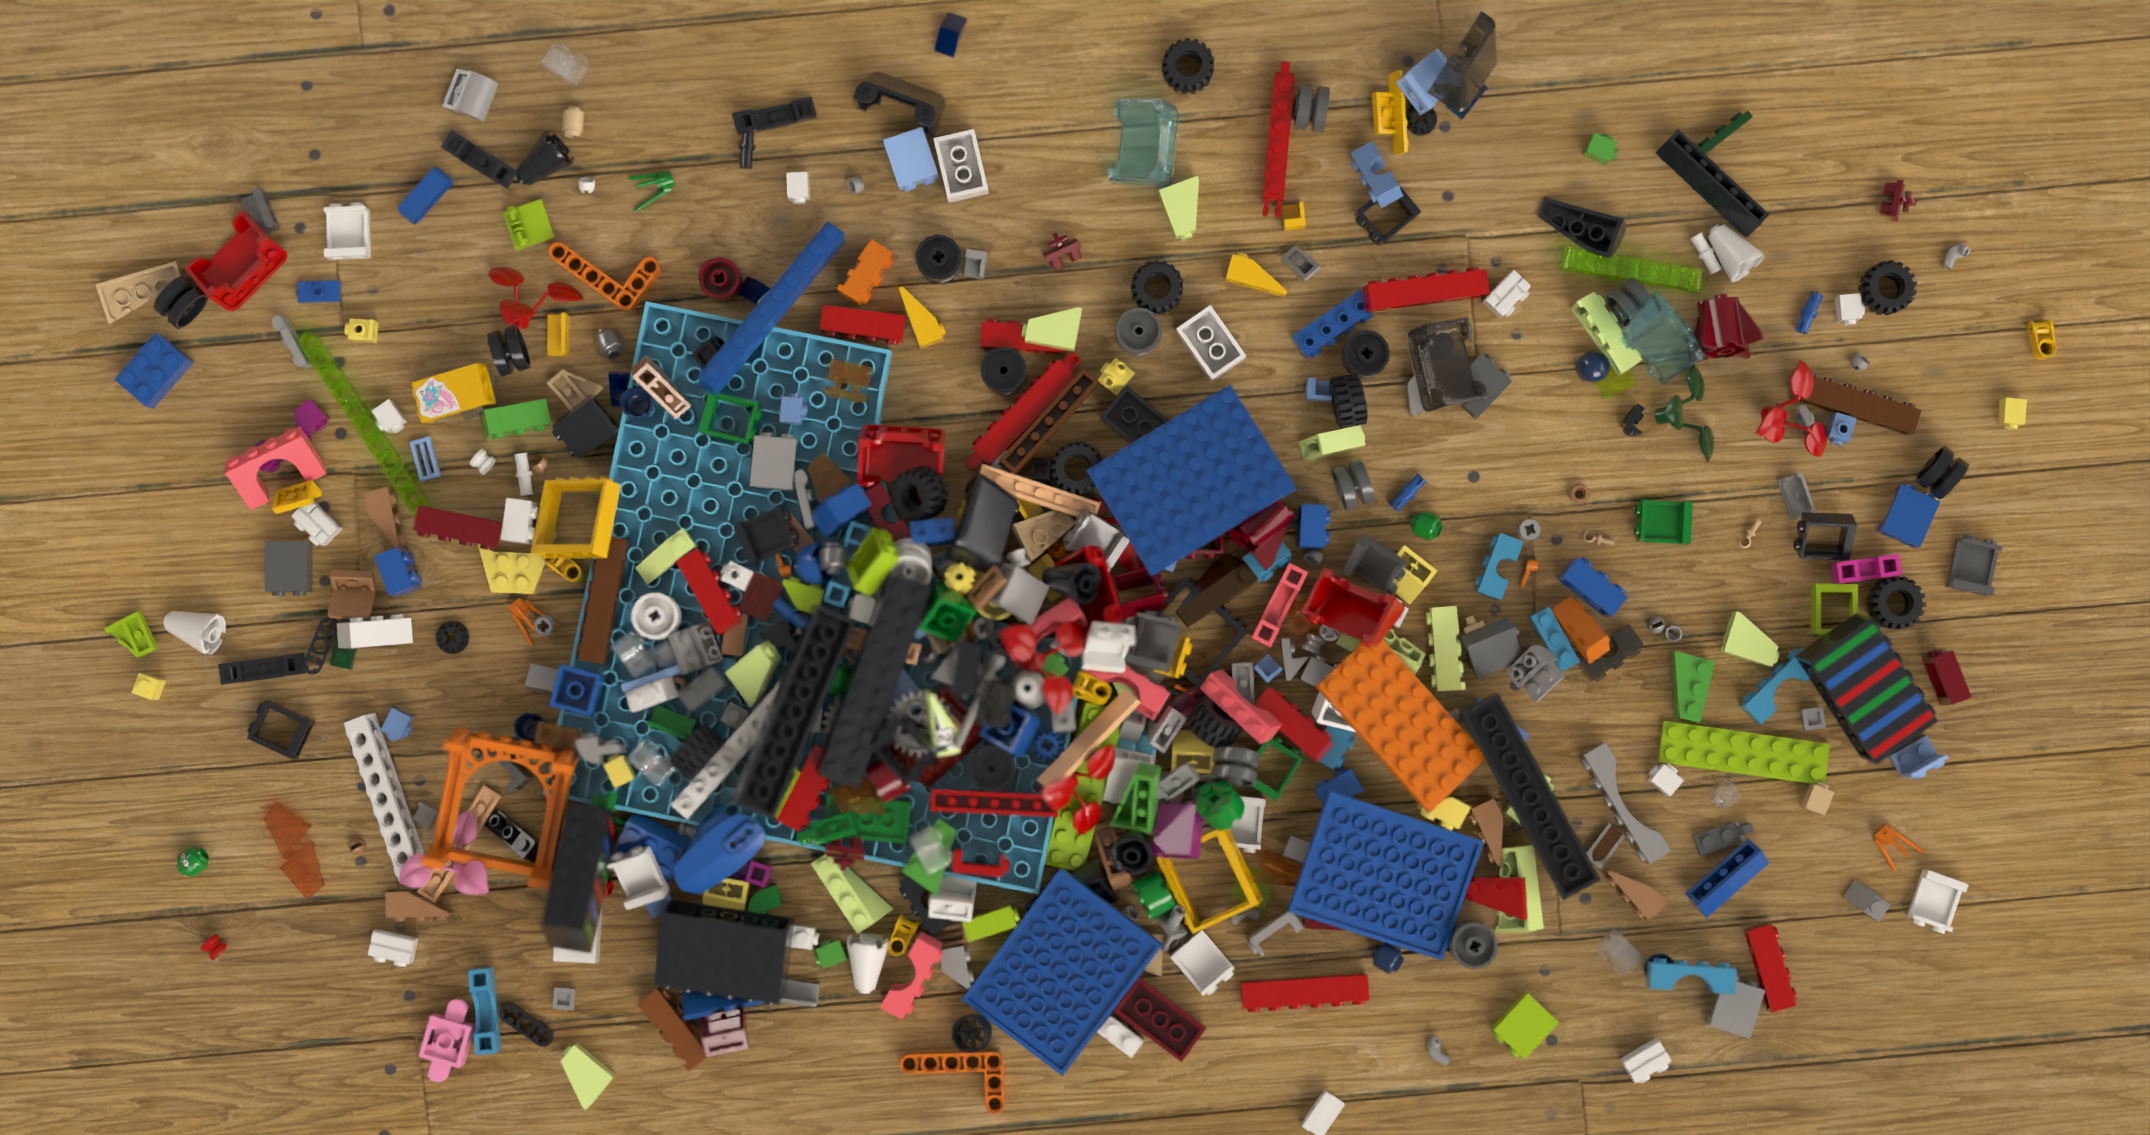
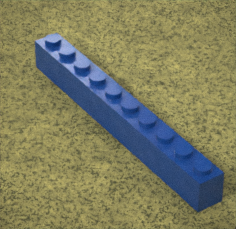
[698,221,845,397]

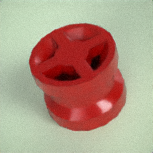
[200,934,228,961]

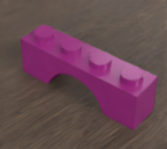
[254,398,331,473]
[730,859,774,887]

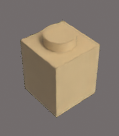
[1801,782,1834,815]

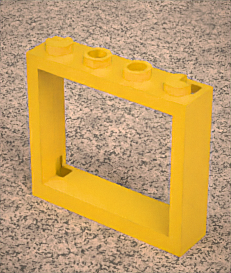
[530,476,621,558]
[1156,829,1264,934]

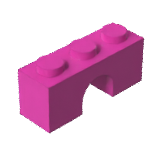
[1830,554,1902,584]

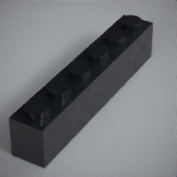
[1655,129,1769,238]

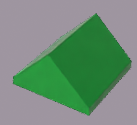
[918,590,977,642]

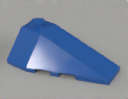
[683,991,764,1020]

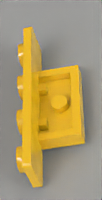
[1372,70,1409,156]

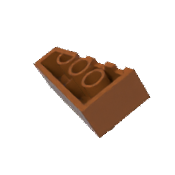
[637,986,706,1072]

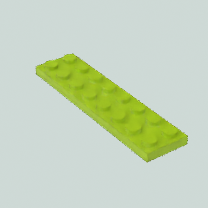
[1045,701,1123,870]
[1657,721,1830,784]

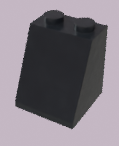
[552,394,619,459]

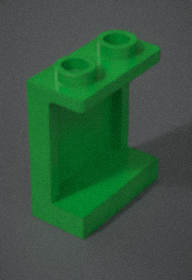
[1634,499,1693,545]

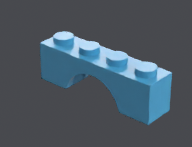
[823,521,872,608]
[1739,648,1810,724]
[1646,958,1737,995]
[468,966,502,1055]

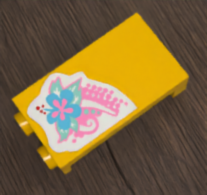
[412,363,496,423]

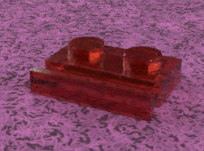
[738,571,783,622]

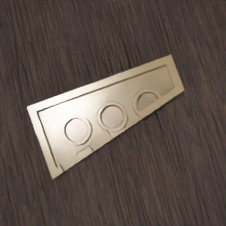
[95,261,182,324]

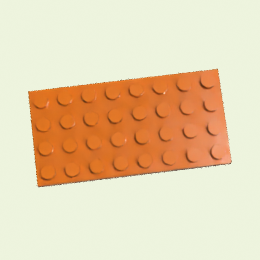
[1316,639,1485,813]

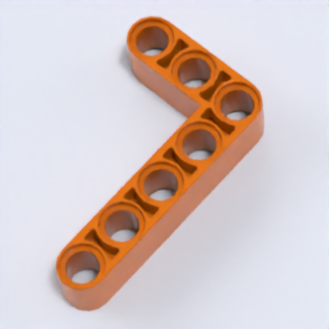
[548,242,662,312]
[900,1050,1005,1114]

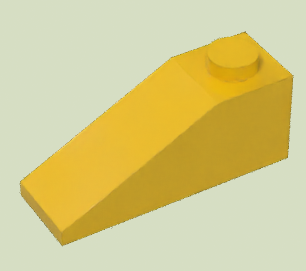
[1225,252,1287,298]
[899,286,946,349]

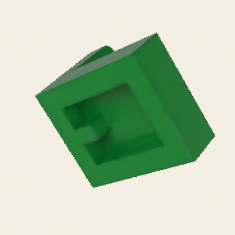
[591,791,618,813]

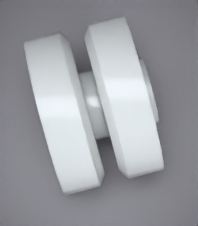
[890,538,932,585]
[632,593,682,640]

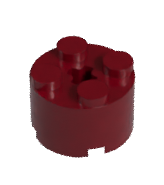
[698,257,743,302]
[865,758,912,803]

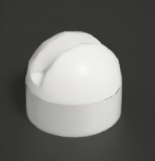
[578,177,595,194]

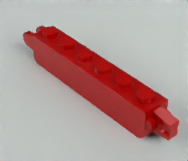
[1262,61,1295,218]
[966,352,1082,471]

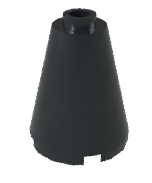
[516,130,574,186]
[1042,562,1101,604]
[1111,829,1153,875]

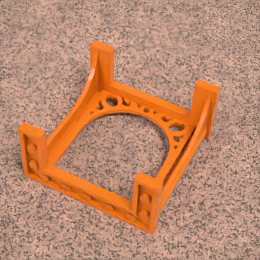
[420,727,580,890]

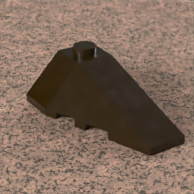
[1175,554,1258,629]

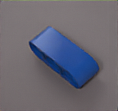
[397,166,453,225]

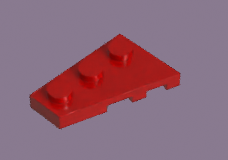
[1465,877,1528,920]

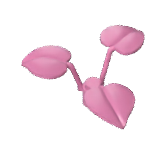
[399,811,489,895]

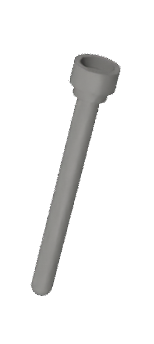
[954,653,1006,748]

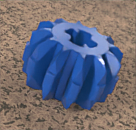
[1030,728,1065,763]

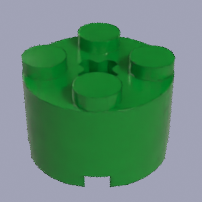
[1196,781,1245,830]
[1131,869,1176,920]

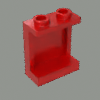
[952,848,1010,877]

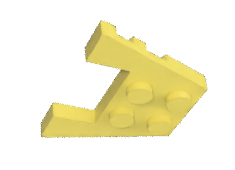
[478,532,557,594]

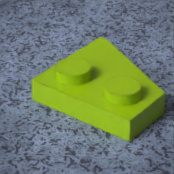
[104,611,159,658]

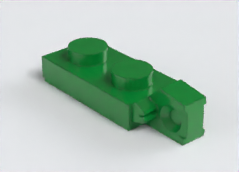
[797,811,857,846]

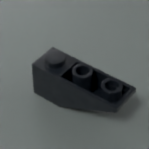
[484,808,540,863]

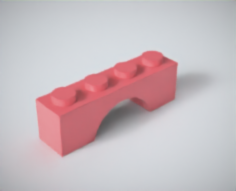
[1250,563,1308,648]
[1000,598,1089,669]
[1085,664,1170,720]
[1200,669,1282,744]
[880,931,943,1020]

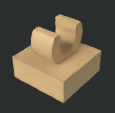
[1463,615,1485,634]

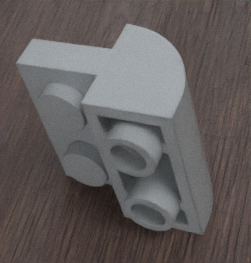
[442,68,498,122]
[668,621,723,675]
[1506,645,1565,703]
[576,734,627,763]

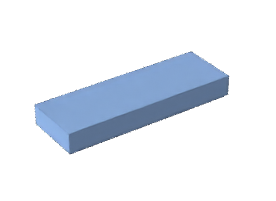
[621,665,682,693]

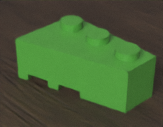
[479,399,551,441]
[1670,651,1715,723]
[1110,763,1161,833]
[902,818,957,896]

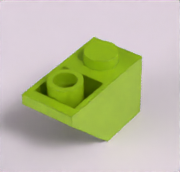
[783,577,826,613]

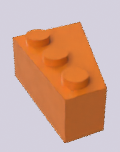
[837,239,895,307]
[1551,596,1610,664]

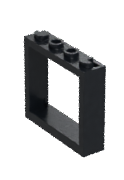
[1155,577,1248,689]

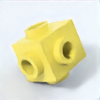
[1098,358,1135,396]
[944,562,975,594]

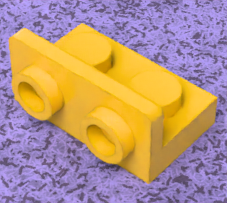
[272,480,322,514]
[1154,635,1193,679]

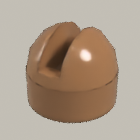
[531,455,550,474]
[348,838,366,855]

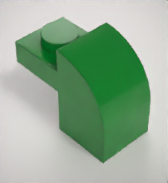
[748,884,783,914]

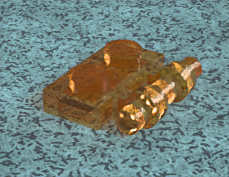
[824,359,873,403]

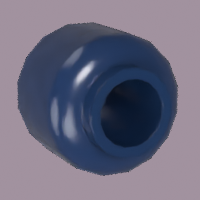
[1371,943,1404,974]

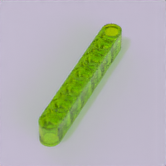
[1560,247,1705,292]

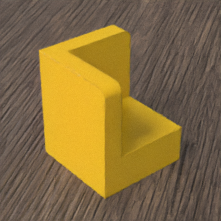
[1281,201,1306,231]

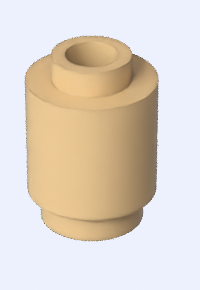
[562,106,584,138]

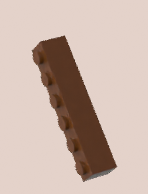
[999,368,1099,475]
[1789,373,1921,436]
[576,537,629,665]

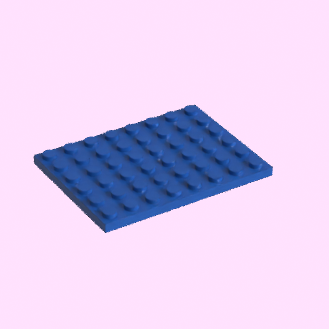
[1086,385,1296,577]
[1287,790,1484,960]
[962,867,1163,1076]

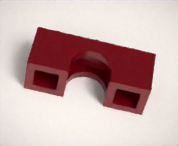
[864,483,912,543]

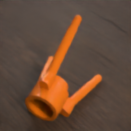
[508,598,561,646]
[1873,824,1924,872]

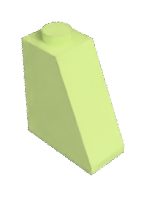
[1158,176,1199,241]
[1022,307,1082,352]
[1298,425,1366,462]
[1720,611,1779,667]
[725,640,781,707]
[560,1043,616,1110]

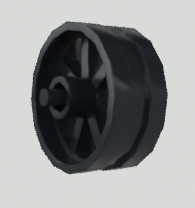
[952,1014,992,1053]

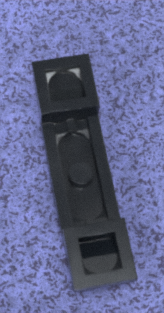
[732,97,817,134]
[441,130,519,189]
[218,653,306,685]

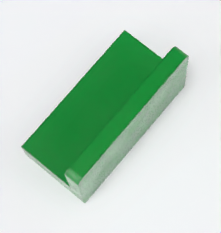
[647,705,697,740]

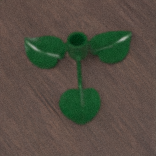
[1655,364,1714,462]

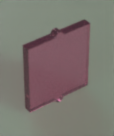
[1165,685,1203,729]

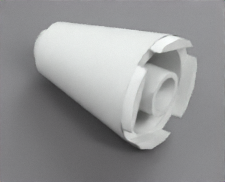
[1708,224,1765,282]
[163,611,226,655]
[1007,668,1046,709]
[847,933,889,994]

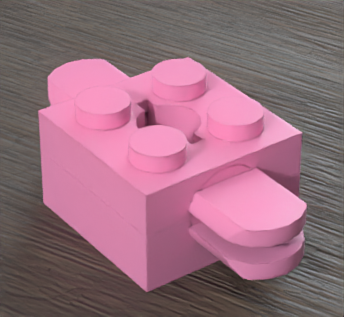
[418,999,475,1082]

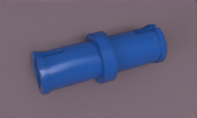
[1795,291,1823,335]
[1389,473,1427,512]
[773,598,806,631]

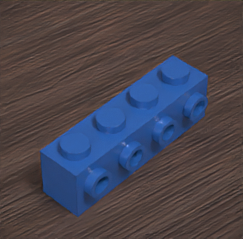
[1291,289,1373,359]
[1685,839,1769,918]

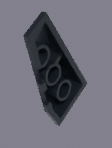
[1538,197,1627,259]
[1025,859,1118,911]

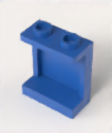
[1876,483,1940,549]
[910,518,956,547]

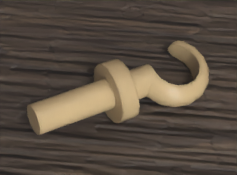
[1739,519,1762,548]
[1583,531,1616,546]

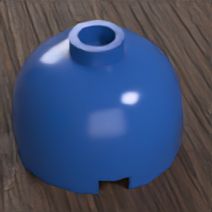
[794,541,833,585]

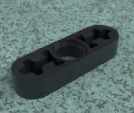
[302,617,338,675]
[499,1003,554,1047]

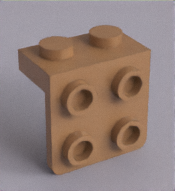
[328,570,377,619]

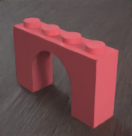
[224,426,326,510]

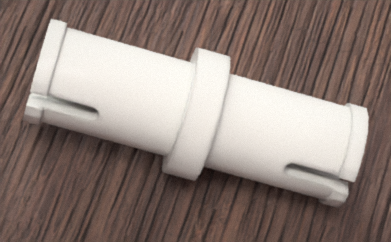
[1690,232,1722,275]
[514,453,534,496]

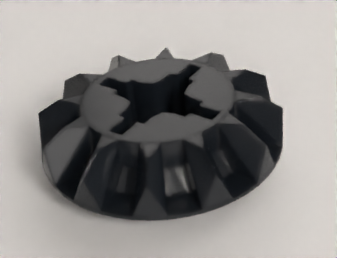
[1406,105,1437,136]
[435,621,469,654]

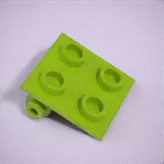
[502,199,555,251]

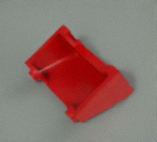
[184,210,288,311]
[858,424,946,489]
[1054,545,1122,636]
[1301,568,1405,648]

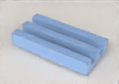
[409,436,442,482]

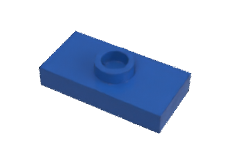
[298,281,341,303]

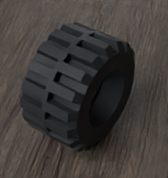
[1162,38,1214,95]
[1131,260,1183,315]
[1858,260,1917,315]
[1329,373,1368,429]
[1051,441,1103,495]
[890,466,948,522]
[1867,576,1926,629]
[1186,696,1243,748]
[669,724,725,780]

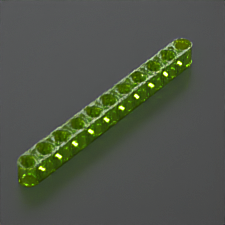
[299,332,434,518]

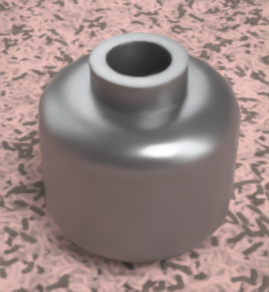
[593,328,624,360]
[819,542,847,574]

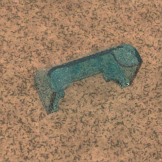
[1108,99,1179,188]
[1620,290,1706,384]

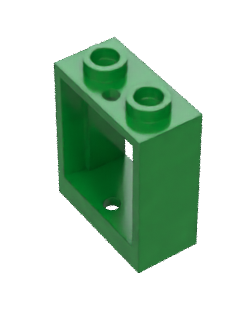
[699,392,762,446]
[1253,736,1303,801]

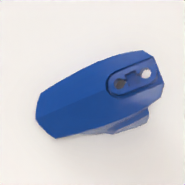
[673,804,766,894]

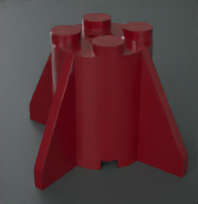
[1689,293,1764,364]
[1224,498,1294,571]

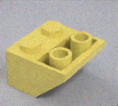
[1395,545,1437,605]
[1171,730,1214,774]
[1417,796,1470,831]
[703,877,751,911]

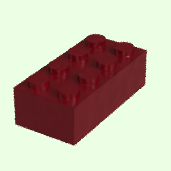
[413,505,503,551]
[1113,976,1207,1063]

